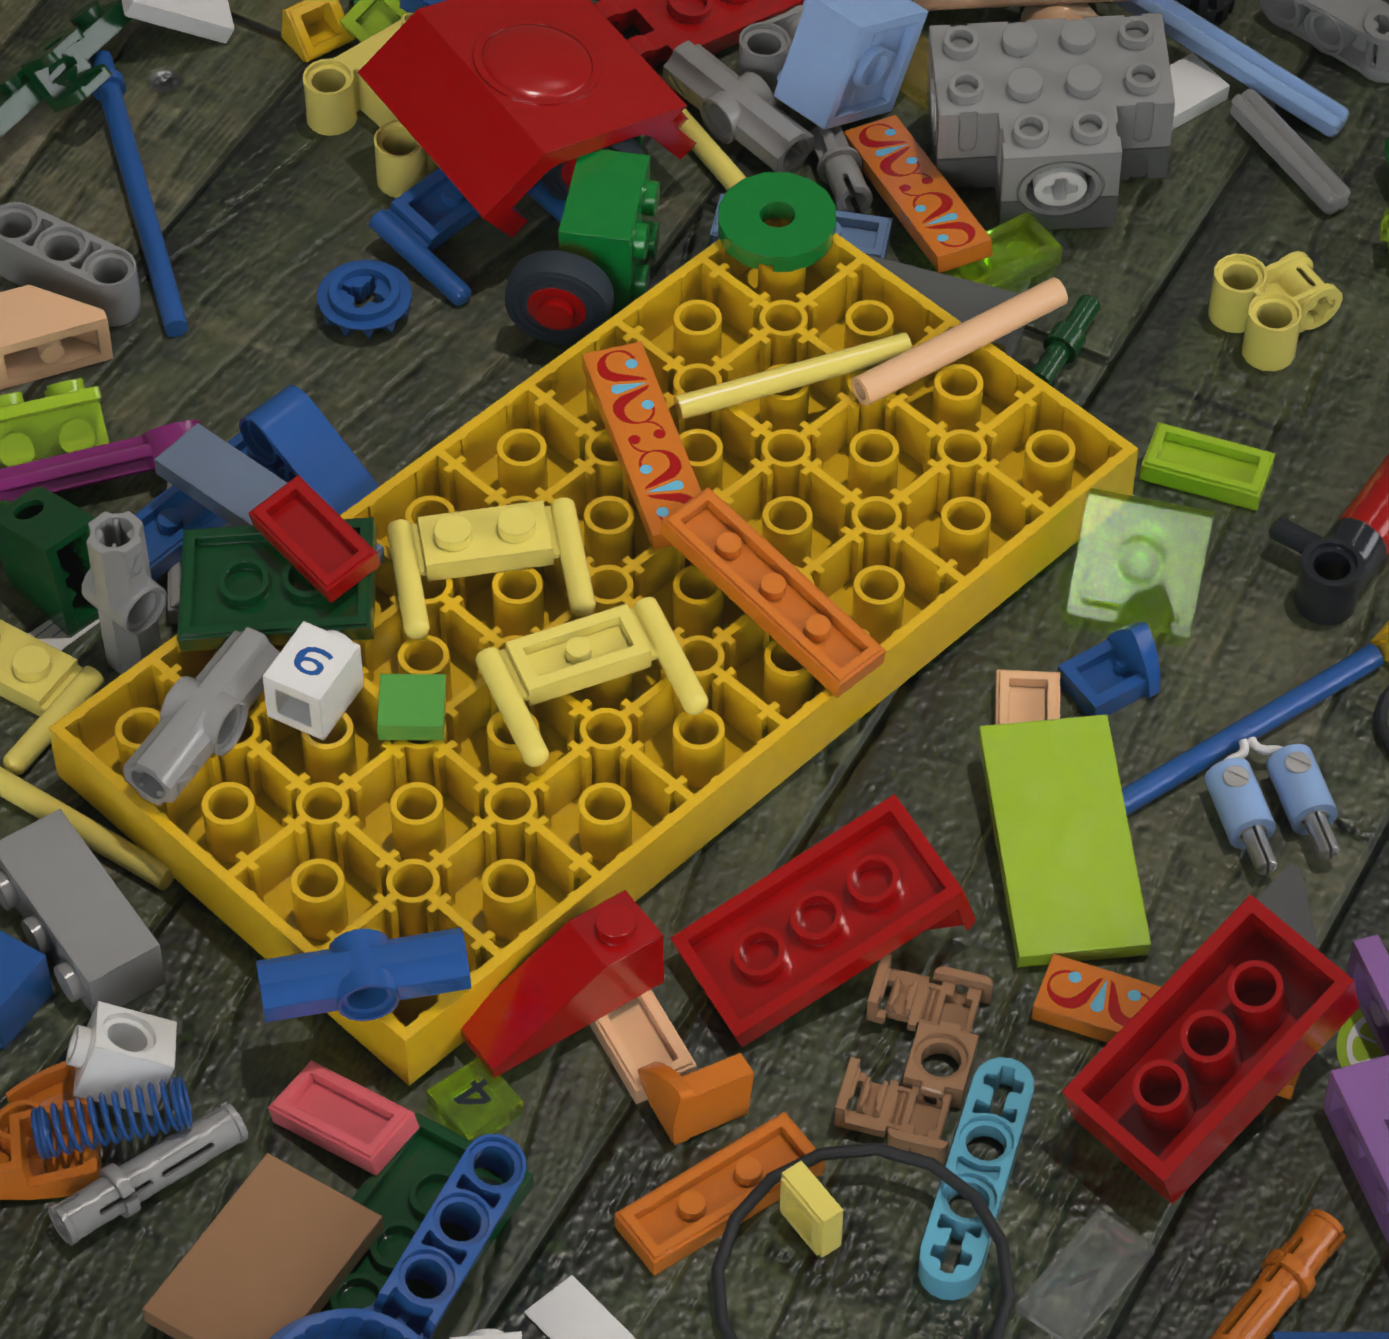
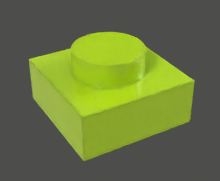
[340,0,407,43]

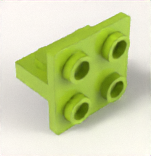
[0,378,109,469]

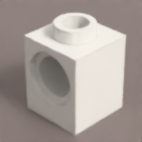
[66,1001,177,1116]

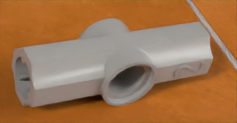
[663,40,814,173]
[82,511,168,674]
[123,627,280,806]

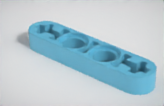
[918,1057,1034,1300]

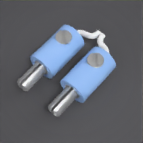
[1204,737,1340,875]

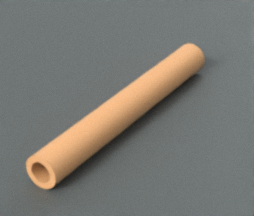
[851,277,1068,406]

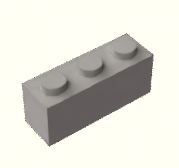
[0,809,166,1014]

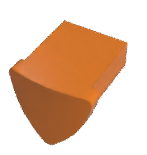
[638,1053,754,1145]

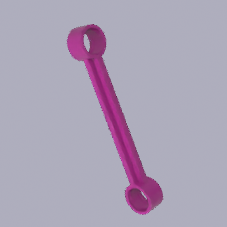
[0,420,202,501]

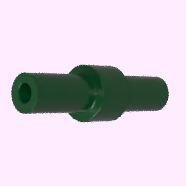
[1032,295,1100,386]

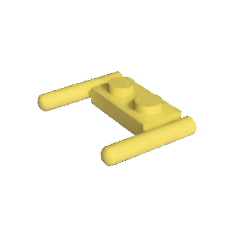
[386,498,596,639]
[475,597,708,767]
[0,619,105,775]

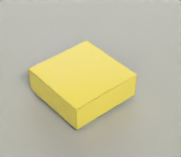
[780,1160,843,1258]

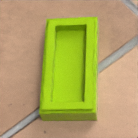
[1139,422,1276,511]

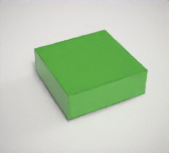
[377,674,447,740]

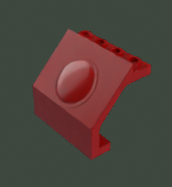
[357,0,697,238]

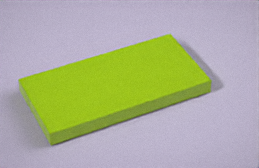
[977,714,1151,968]

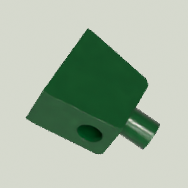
[0,487,99,638]

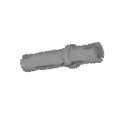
[48,1101,248,1246]

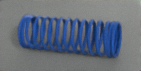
[31,1075,193,1161]

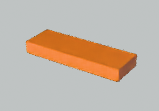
[614,1112,825,1276]

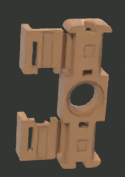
[834,954,993,1165]

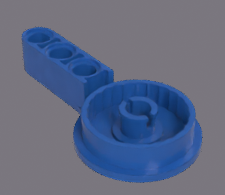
[270,1134,526,1339]

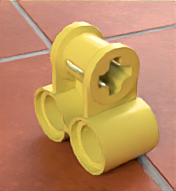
[1208,251,1343,371]

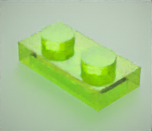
[931,211,1063,290]

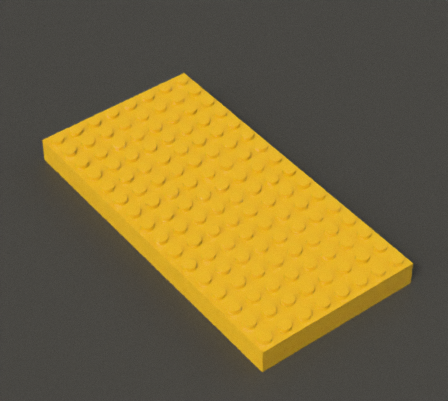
[48,218,1139,1086]

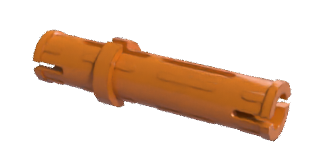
[1209,1209,1347,1339]

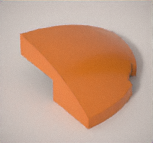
[0,1061,103,1200]

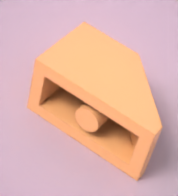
[0,285,114,390]

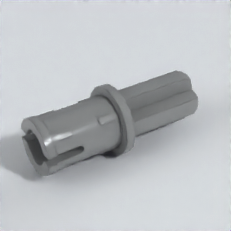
[809,125,873,213]

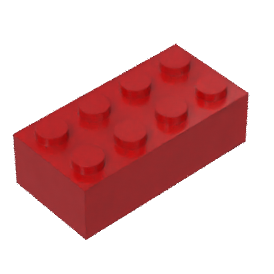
[1062,894,1359,1205]

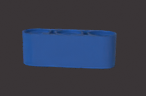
[239,385,379,515]

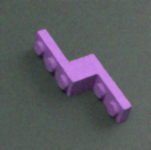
[1323,934,1389,1246]

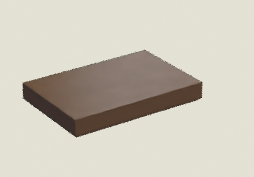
[142,1153,384,1339]

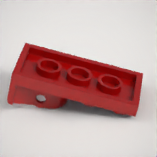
[670,794,976,1048]

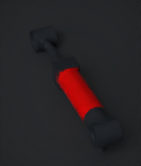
[1269,453,1389,625]

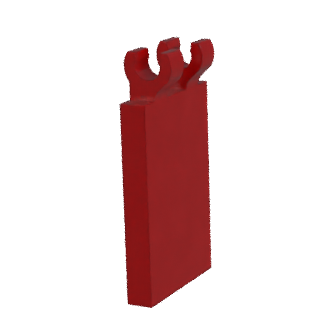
[594,0,804,69]

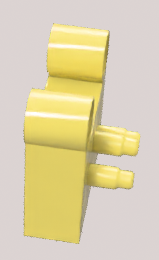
[303,13,439,198]

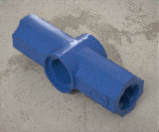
[256,928,471,1023]

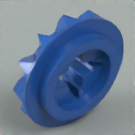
[317,260,413,339]

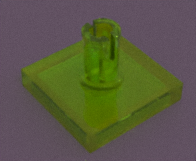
[1066,488,1215,638]

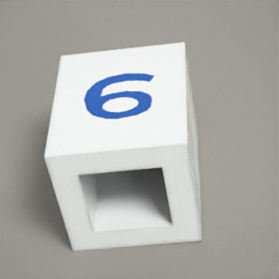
[263,621,364,741]

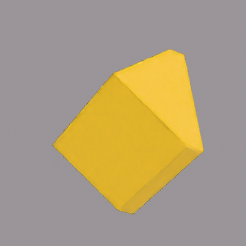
[281,0,355,62]

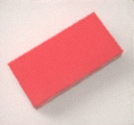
[268,1060,419,1176]

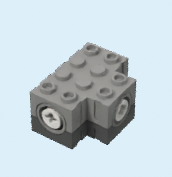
[927,13,1175,233]

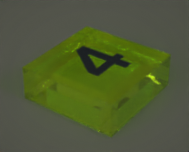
[427,1058,523,1142]

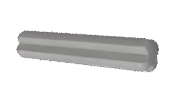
[1230,89,1351,215]

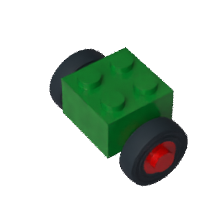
[505,138,660,345]

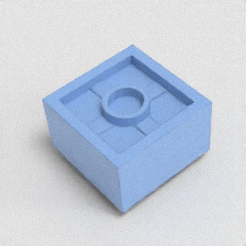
[773,0,929,130]

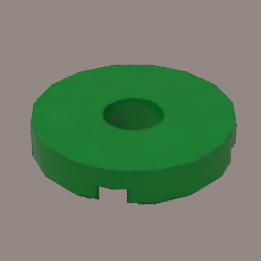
[718,172,836,272]

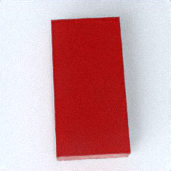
[248,475,381,603]

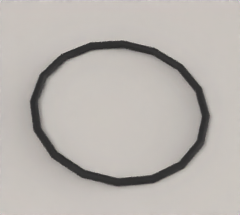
[711,1142,1015,1339]

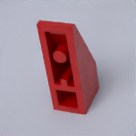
[461,890,664,1078]

